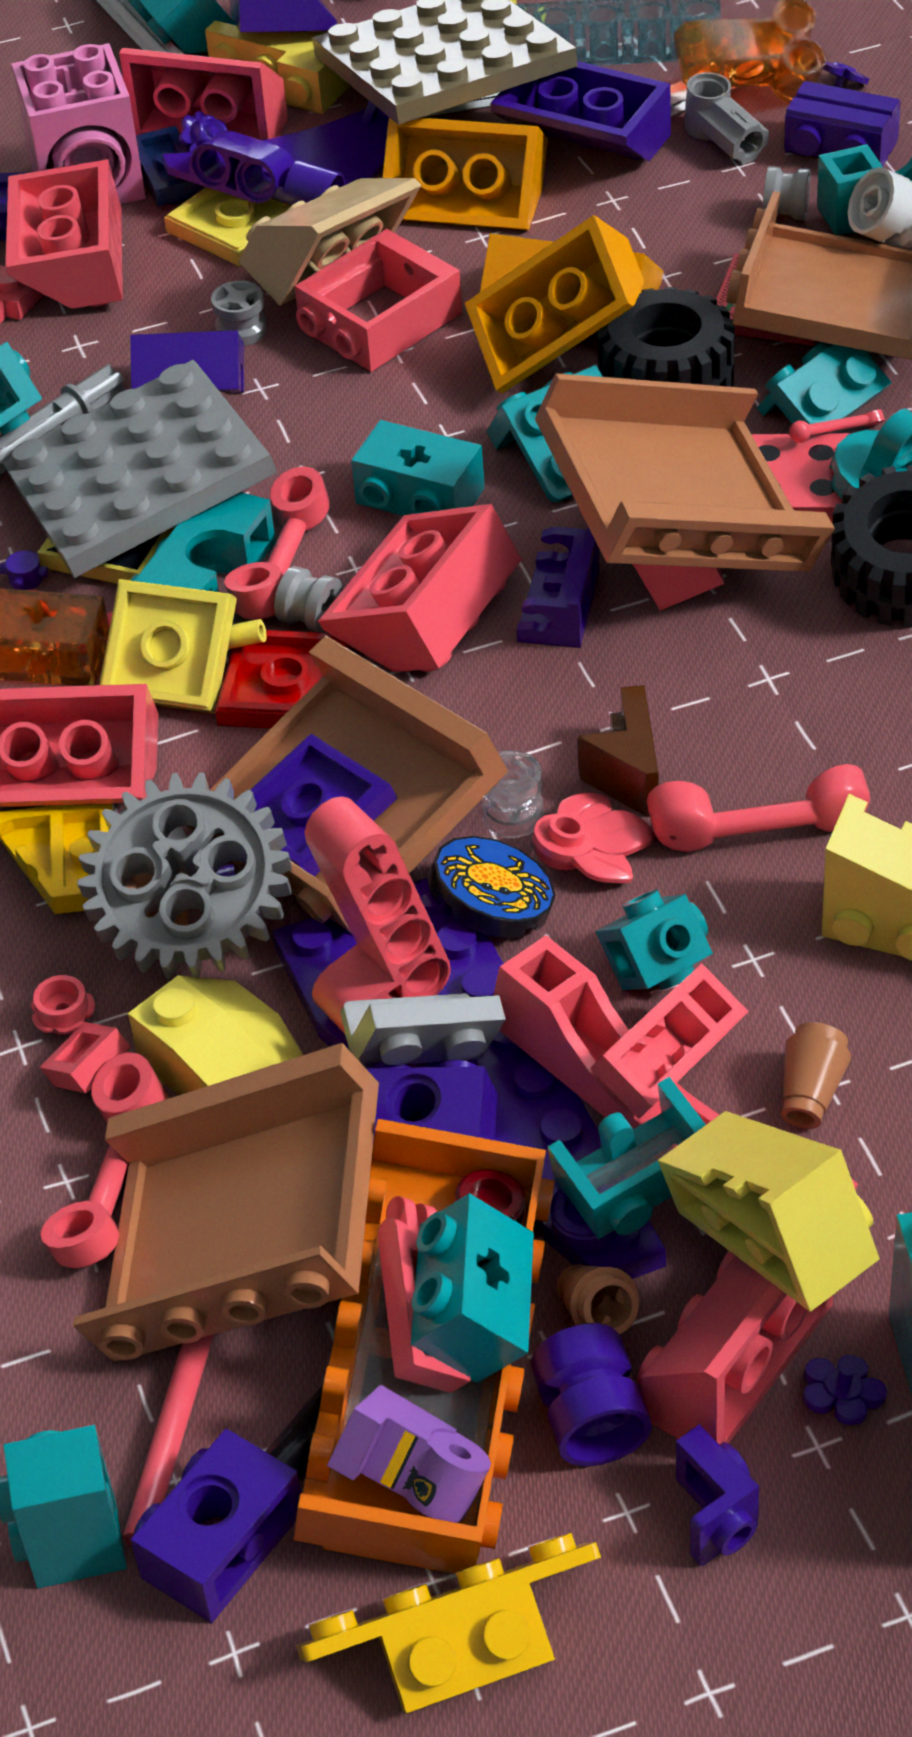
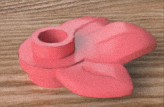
[532,793,655,883]

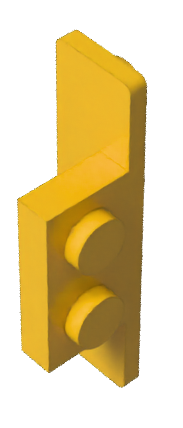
[296,1532,601,1713]

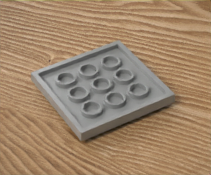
[2,359,278,578]

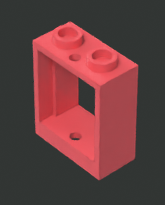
[294,229,462,372]

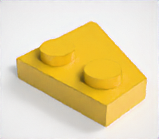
[0,804,114,914]

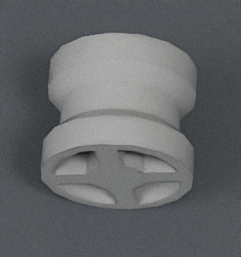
[763,166,811,221]
[211,281,268,346]
[274,566,343,633]

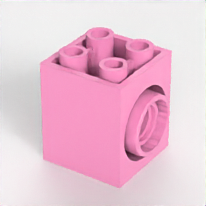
[11,43,146,204]

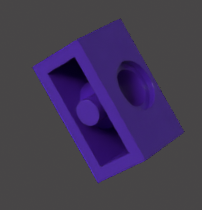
[366,1060,498,1142]
[130,1428,301,1624]

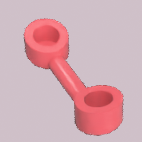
[224,466,329,620]
[646,764,871,852]
[40,1052,168,1269]

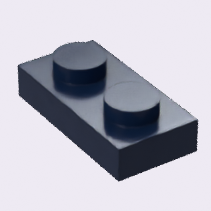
[136,126,205,207]

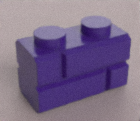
[784,81,901,166]

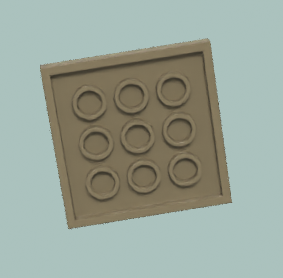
[312,0,578,125]

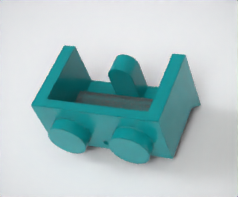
[548,1077,706,1240]

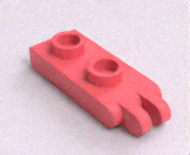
[378,1196,471,1393]

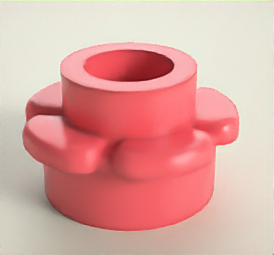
[31,975,95,1035]

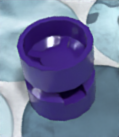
[530,1323,652,1467]

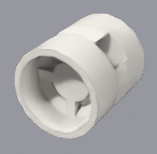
[847,167,912,250]

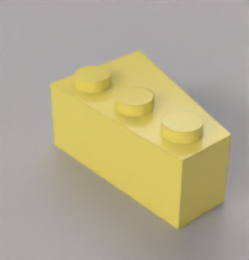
[822,794,912,961]
[658,1111,880,1312]

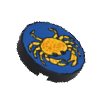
[427,836,556,939]

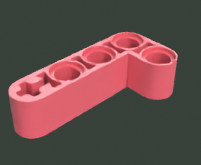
[304,796,451,1034]

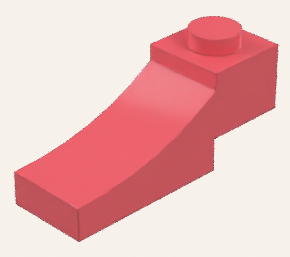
[590,963,749,1119]

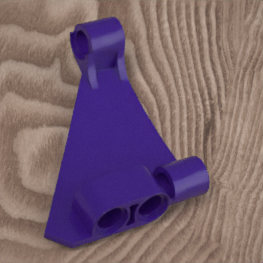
[162,101,389,206]

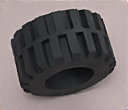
[597,287,735,387]
[831,465,912,627]

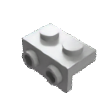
[340,993,506,1067]

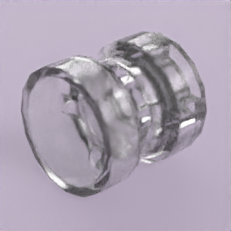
[481,750,544,838]

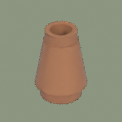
[781,1022,852,1129]
[557,1264,639,1334]

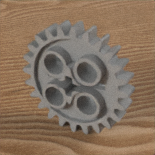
[77,772,292,979]

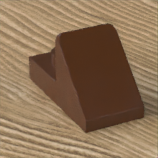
[577,685,659,817]

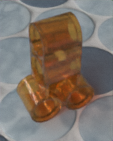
[673,0,826,104]

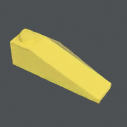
[128,975,304,1095]

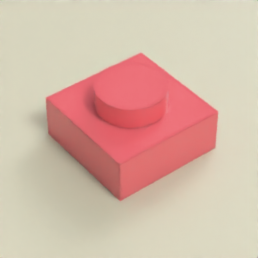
[39,1022,131,1093]

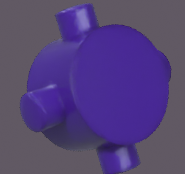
[0,550,49,591]

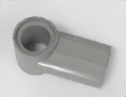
[684,72,769,165]

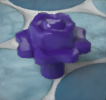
[179,111,228,152]

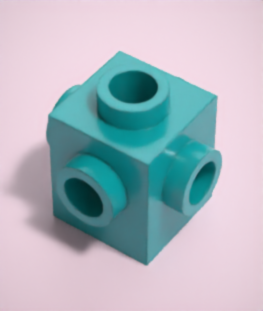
[595,889,713,990]

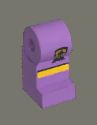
[327,1385,491,1523]

